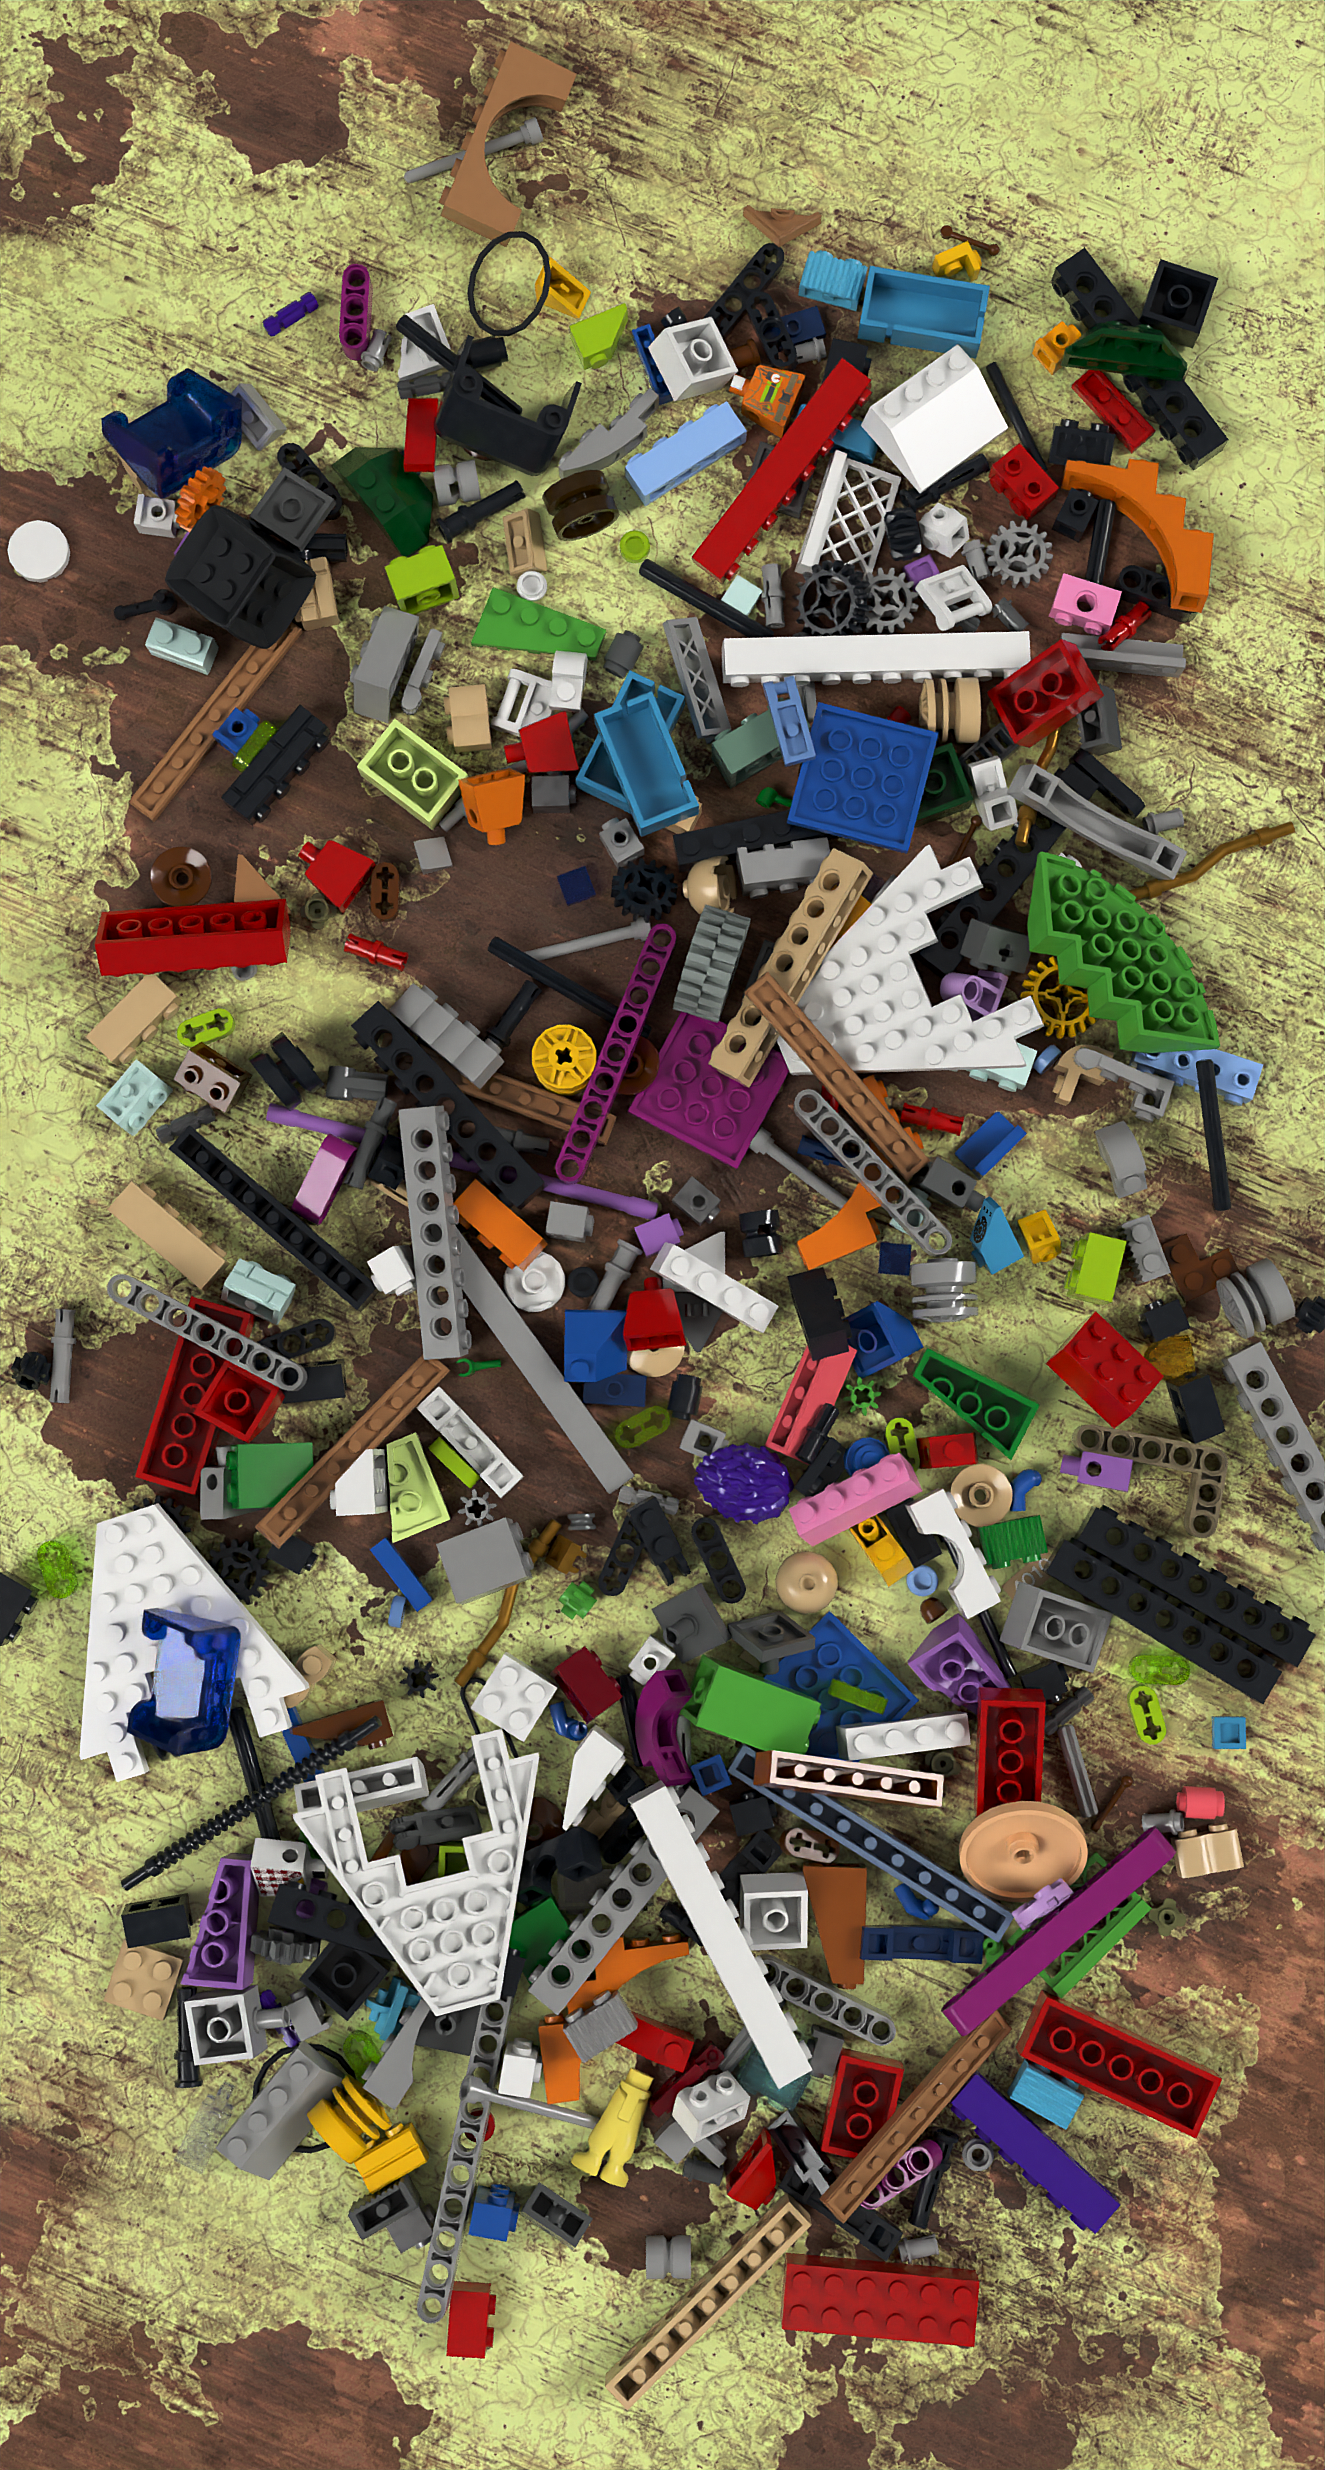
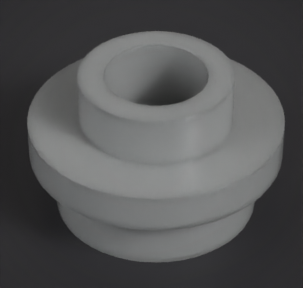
[962,2138,994,2171]

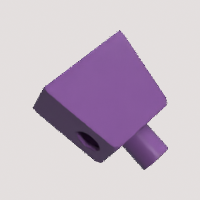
[1060,1451,1133,1493]

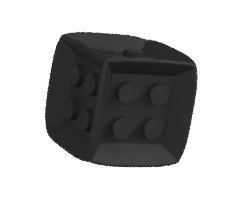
[165,505,317,649]

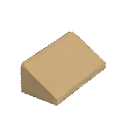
[503,508,547,576]

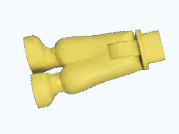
[571,2068,654,2187]

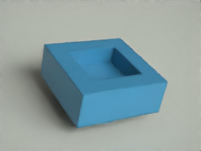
[1212,1716,1246,1749]

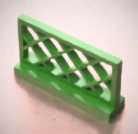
[1007,1852,1152,1999]

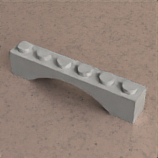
[1007,764,1187,880]
[361,1992,430,2110]

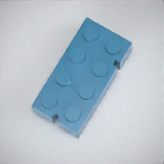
[857,266,990,359]
[576,670,685,814]
[594,691,699,837]

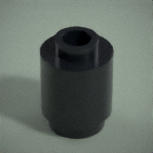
[466,335,509,372]
[667,1374,703,1421]

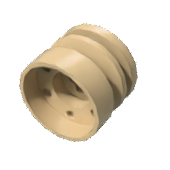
[919,677,981,744]

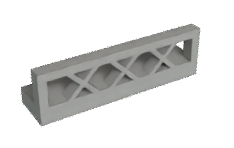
[663,617,732,744]
[1060,633,1186,678]

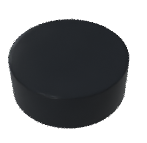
[568,1267,599,1298]

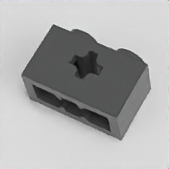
[960,919,1031,976]
[519,2182,593,2250]

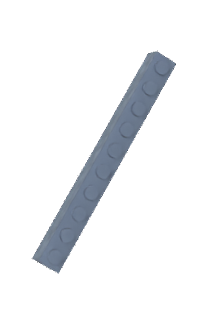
[726,1743,1014,1943]

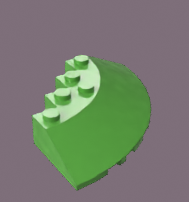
[1027,852,1220,1053]

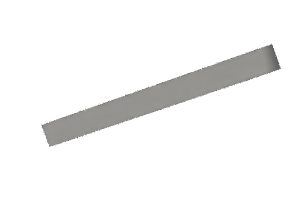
[431,1202,635,1494]
[417,1995,514,2323]

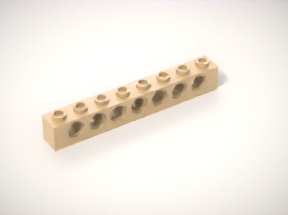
[708,848,873,1088]
[605,2193,812,2411]

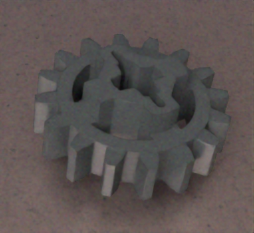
[250,1926,321,1965]

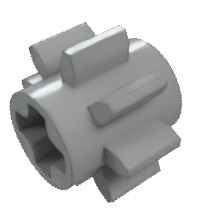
[458,1489,497,1527]

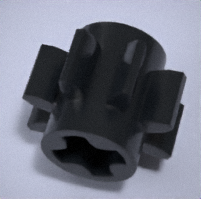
[1295,1296,1325,1334]
[11,1352,52,1390]
[400,1658,440,1698]

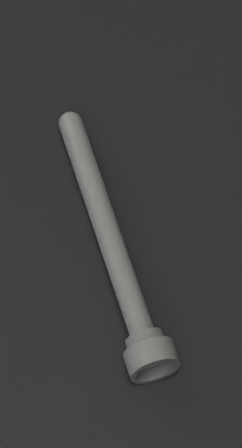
[404,117,543,183]
[508,917,651,967]
[749,1127,872,1219]
[459,2075,600,2129]

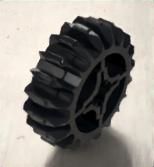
[792,560,874,636]

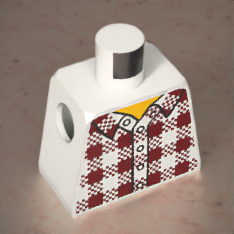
[251,1838,329,1897]

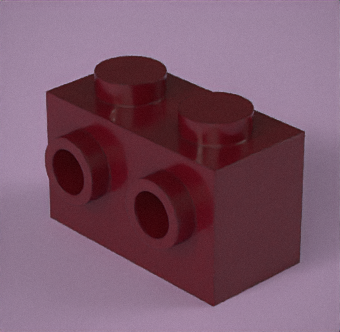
[550,1646,623,1724]

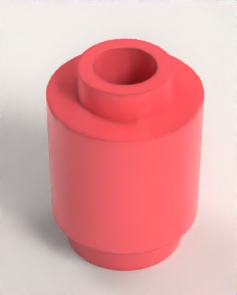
[1176,1786,1225,1820]

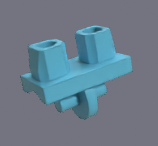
[364,1976,421,2041]

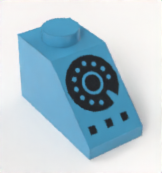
[970,1196,1024,1275]

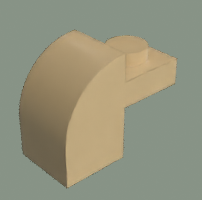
[1052,1045,1114,1106]

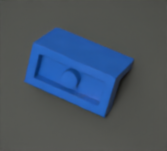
[955,1111,1027,1180]

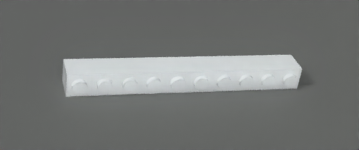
[721,631,1031,687]
[627,1780,812,2089]

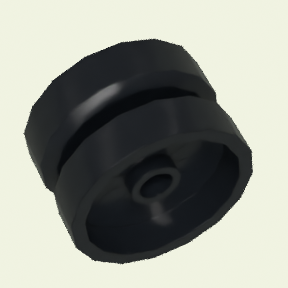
[248,1032,325,1111]

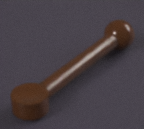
[940,225,1000,256]
[946,815,982,867]
[1090,1775,1133,1833]

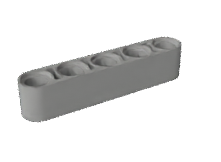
[760,1954,896,2046]

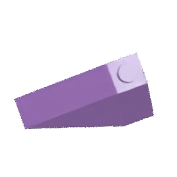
[908,1613,1012,1715]

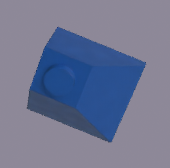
[842,1301,924,1379]
[564,1309,627,1382]

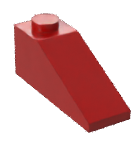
[615,2010,694,2073]

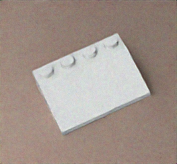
[861,344,1008,494]

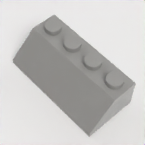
[215,2041,346,2180]

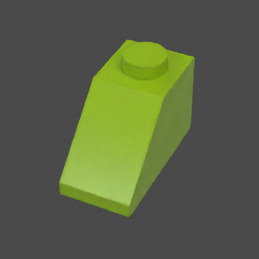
[569,303,628,370]

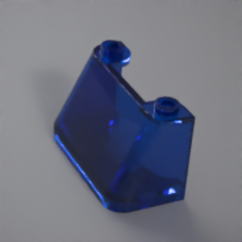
[101,368,242,498]
[127,1608,241,1756]

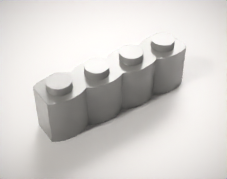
[389,983,505,1089]

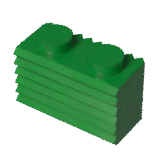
[976,1515,1048,1569]

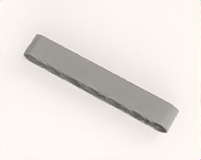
[793,1089,952,1257]
[107,1274,307,1391]

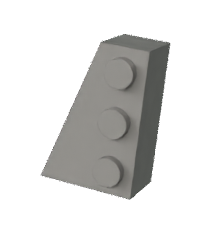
[350,606,419,723]
[736,837,830,899]

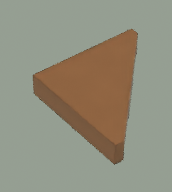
[743,205,822,247]
[234,854,292,916]

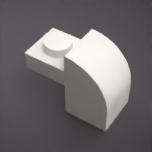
[549,650,588,713]
[968,756,1018,831]

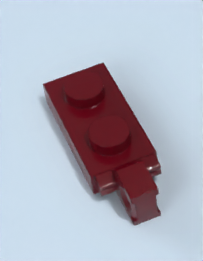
[649,2040,725,2118]

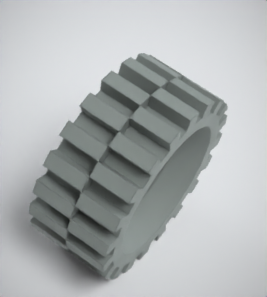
[673,905,751,1023]

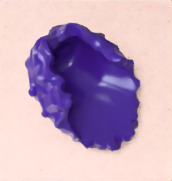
[694,1443,794,1525]

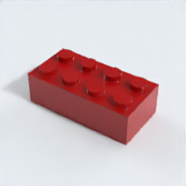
[974,1687,1046,1817]

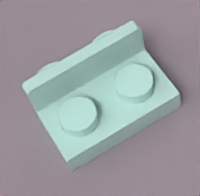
[96,1059,173,1136]

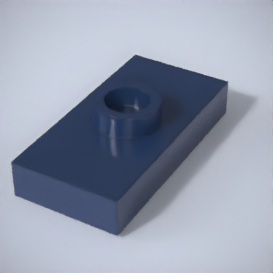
[763,306,826,353]
[583,1374,647,1407]

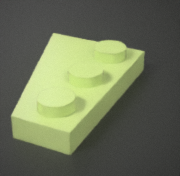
[386,1432,451,1543]

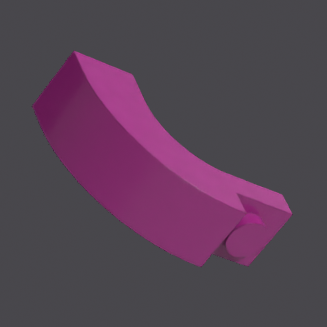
[635,1669,693,1787]

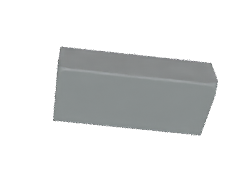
[222,383,287,451]

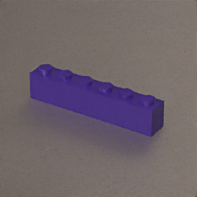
[950,2071,1120,2234]

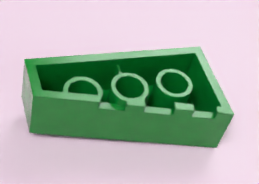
[912,1345,1040,1460]

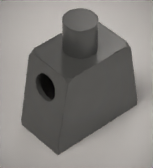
[909,1156,986,1212]

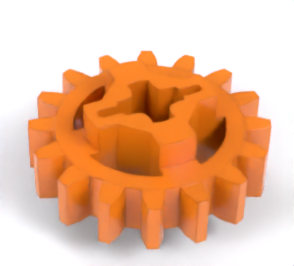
[175,466,226,532]

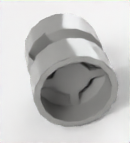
[433,459,481,507]
[646,2235,691,2279]

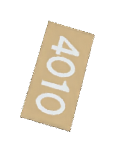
[1001,1551,1051,1600]

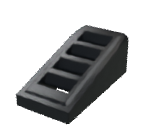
[958,721,1021,787]

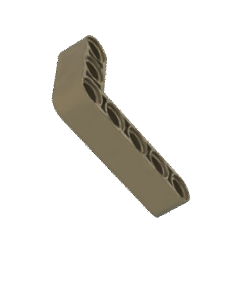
[1072,1425,1228,1538]

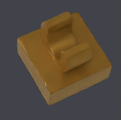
[544,1534,587,1575]

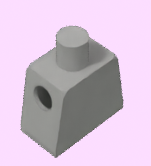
[200,1444,265,1519]

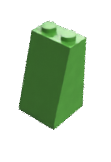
[680,1654,821,1755]

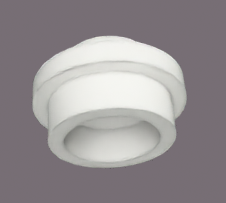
[517,571,547,602]

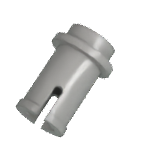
[361,329,392,371]
[795,337,826,364]
[961,539,991,581]
[1142,808,1184,835]
[1142,1809,1184,1835]
[897,2233,939,2264]

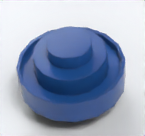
[843,1437,890,1477]

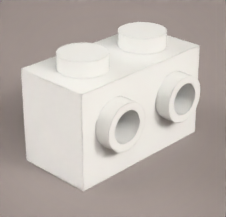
[367,1245,417,1296]
[498,2038,543,2098]
[672,2070,750,2143]

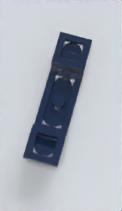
[860,1925,984,1964]

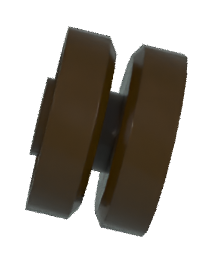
[542,470,620,541]

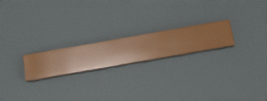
[129,622,303,822]
[743,972,930,1181]
[380,1033,617,1146]
[255,1354,450,1549]
[820,2010,1012,2224]

